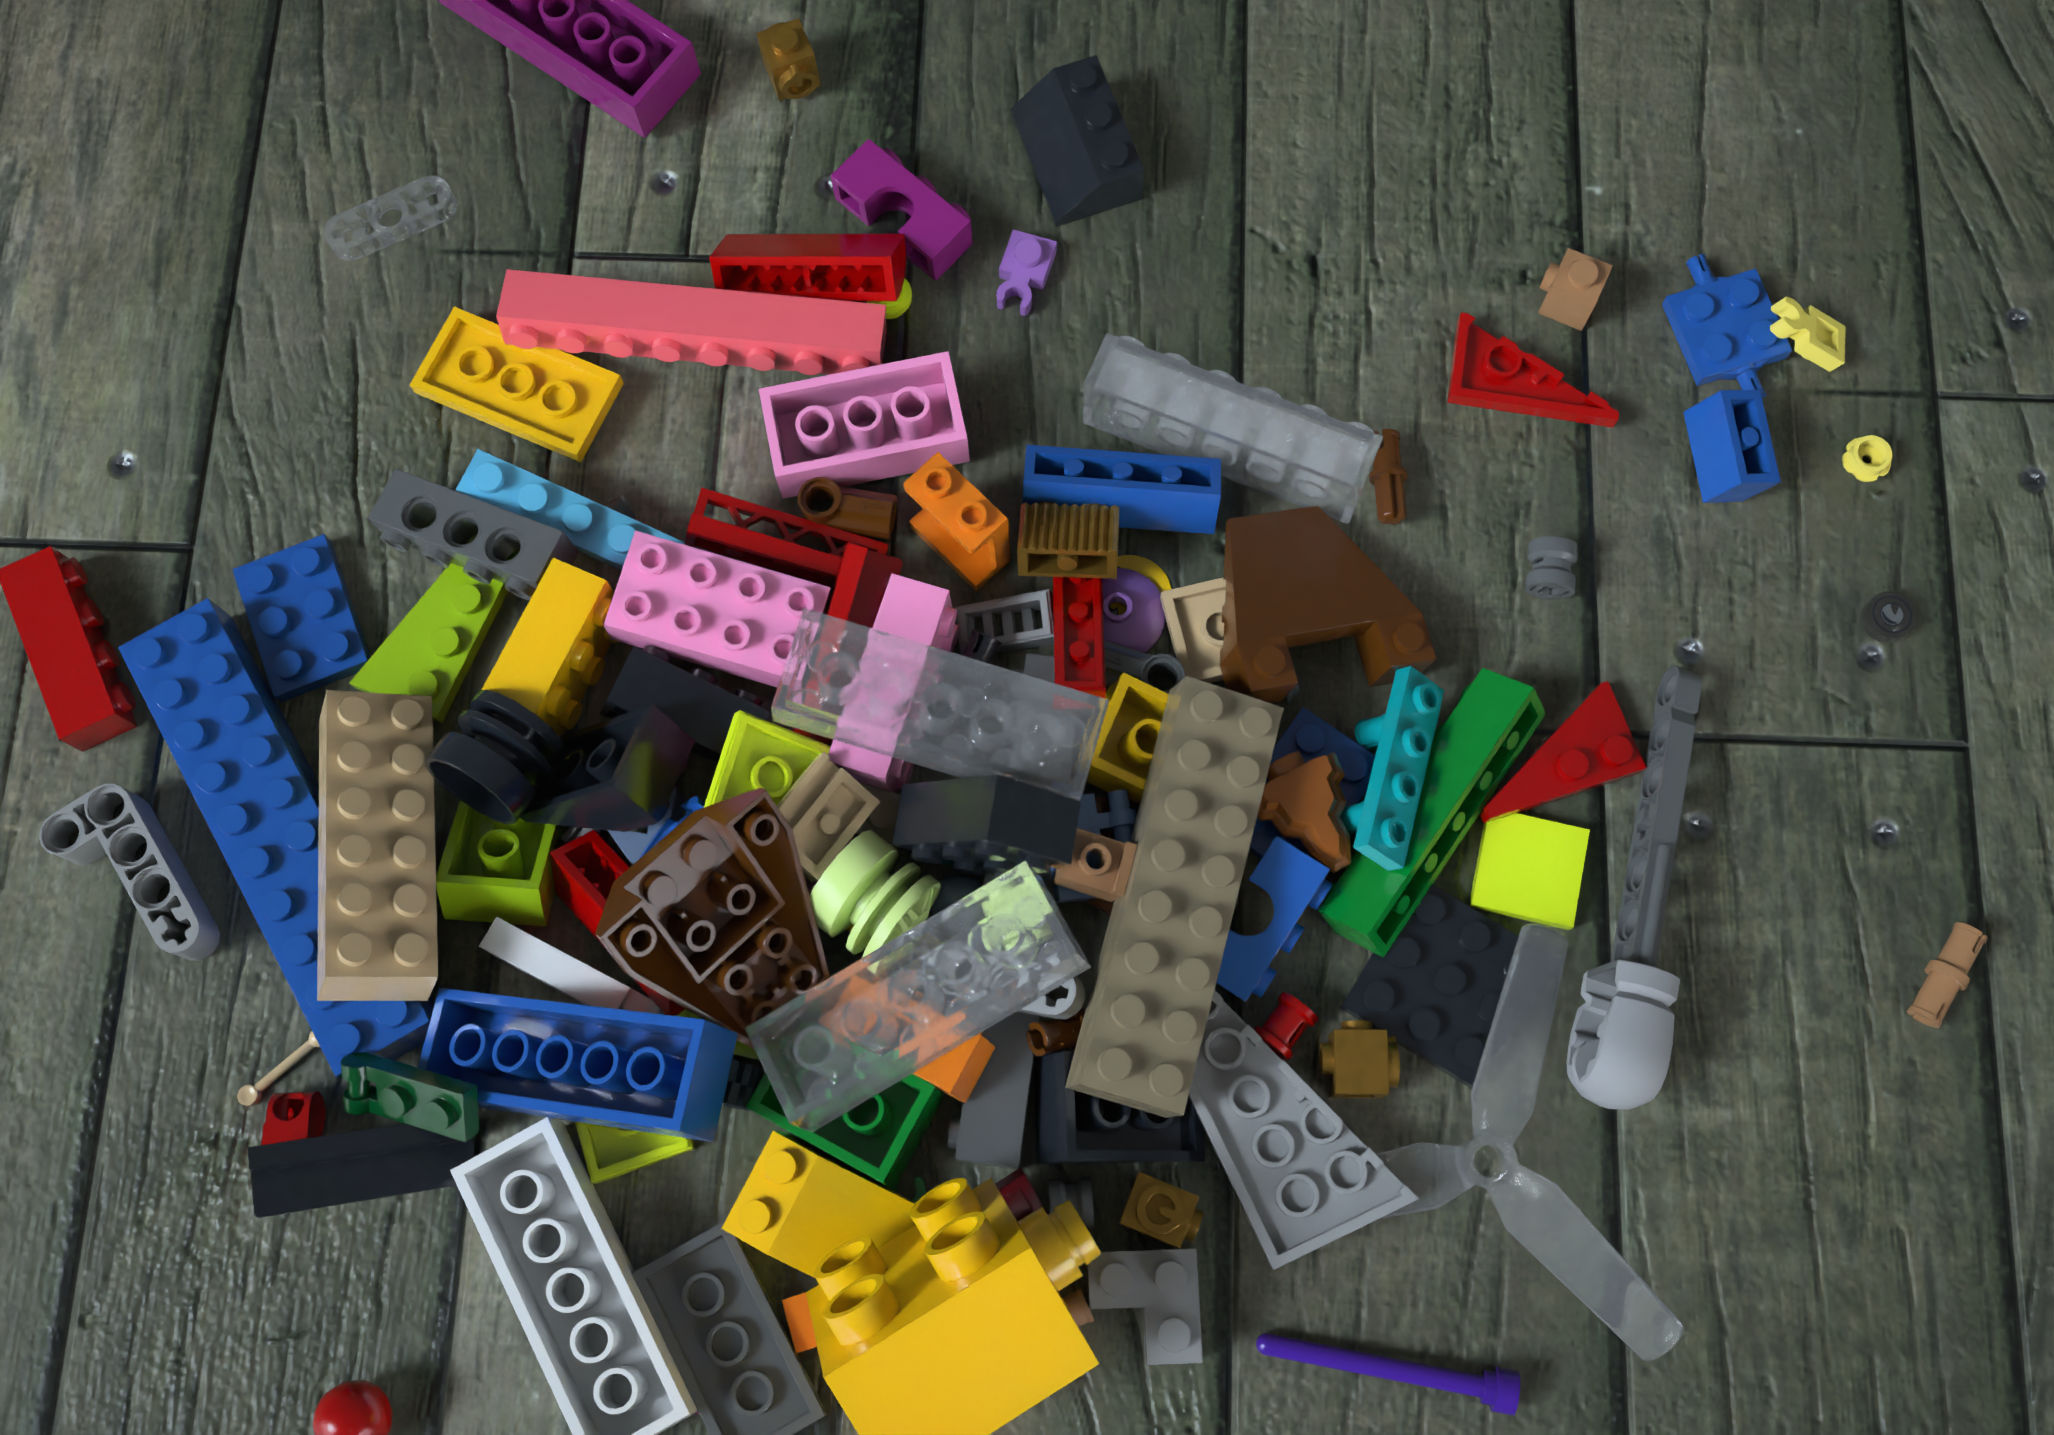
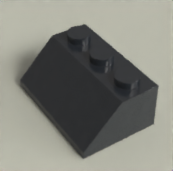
[1011,55,1144,227]

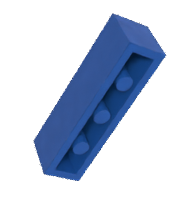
[1022,445,1221,534]

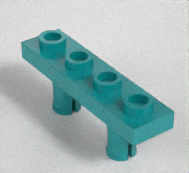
[1340,666,1444,871]

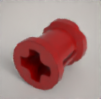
[1254,992,1319,1062]

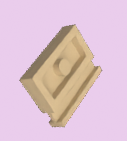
[777,752,880,883]

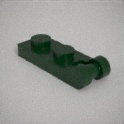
[341,1052,479,1142]

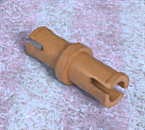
[1907,922,1988,1028]

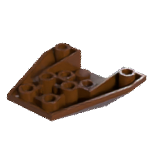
[595,788,830,1049]

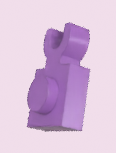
[996,229,1057,316]

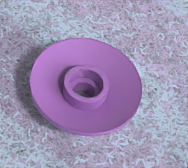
[1102,568,1165,653]

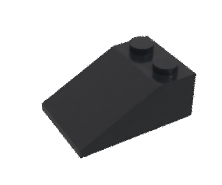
[520,704,695,832]
[1034,1051,1205,1165]

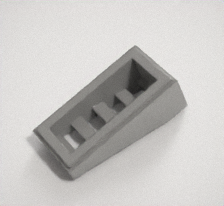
[955,589,1054,654]

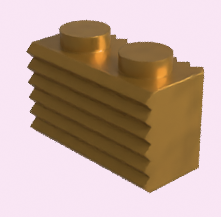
[1017,502,1119,579]

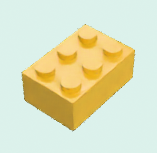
[482,558,618,737]

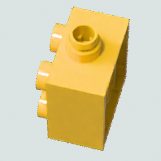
[806,1177,1101,1435]

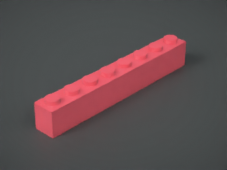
[496,269,887,375]

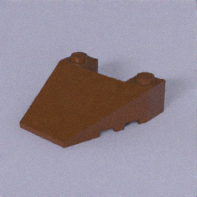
[1220,505,1437,704]

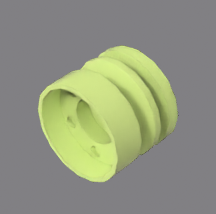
[809,830,941,970]

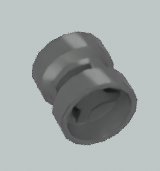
[1525,536,1578,600]

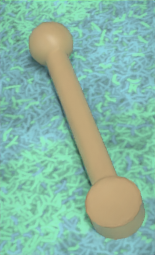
[237,1031,320,1106]

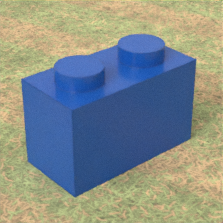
[1683,390,1781,503]

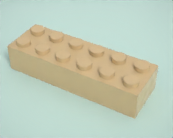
[317,690,438,1001]

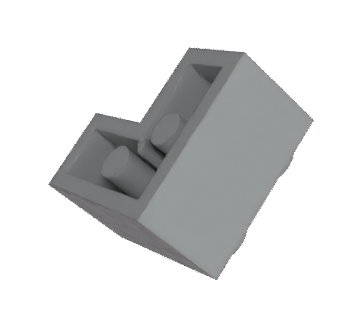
[1087,1249,1203,1365]

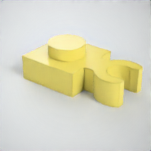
[1770,297,1846,372]

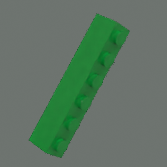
[1318,668,1546,958]

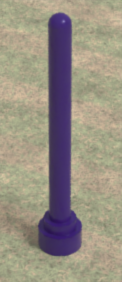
[1256,1333,1520,1416]

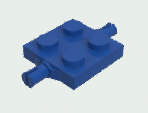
[1662,254,1792,399]

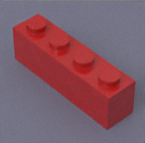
[0,546,138,752]

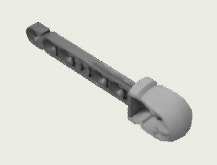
[1566,665,1702,1110]

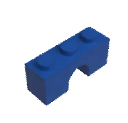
[1216,836,1333,1002]

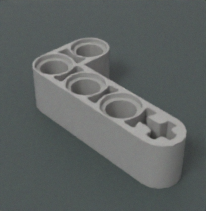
[39,784,220,961]

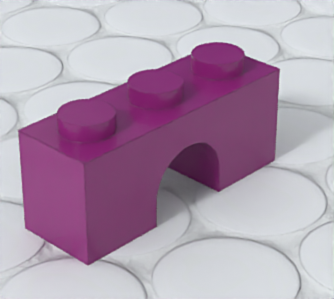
[830,139,973,281]

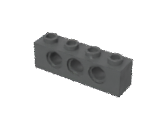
[367,468,579,600]

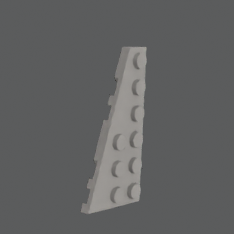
[1189,990,1419,1270]

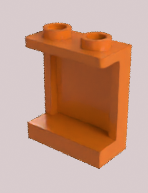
[904,452,1011,592]

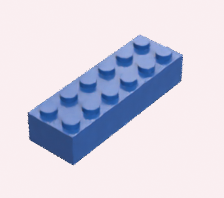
[418,988,738,1142]

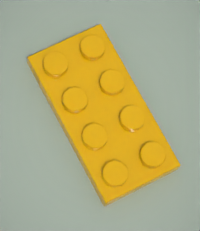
[410,307,624,463]

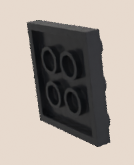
[1340,884,1554,1091]

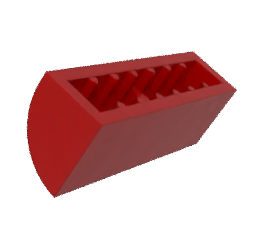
[709,234,906,301]
[550,830,685,1016]

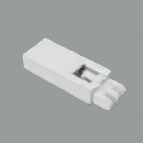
[479,917,665,1015]

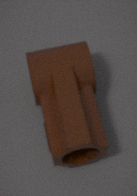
[798,477,898,539]

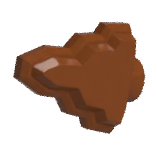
[1257,751,1351,873]

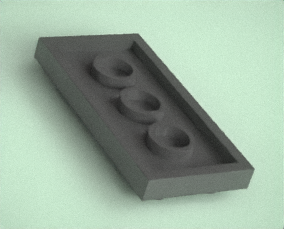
[631,1220,828,1435]

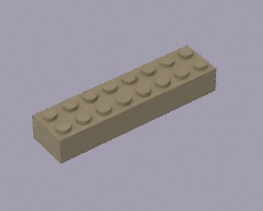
[1065,676,1284,1118]

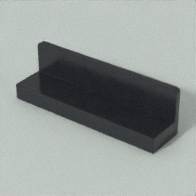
[247,1124,475,1218]

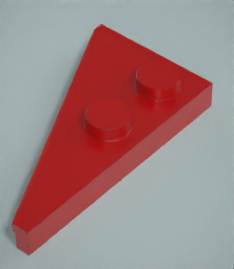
[1447,312,1619,428]
[1480,681,1646,823]

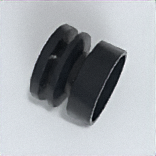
[425,690,567,825]

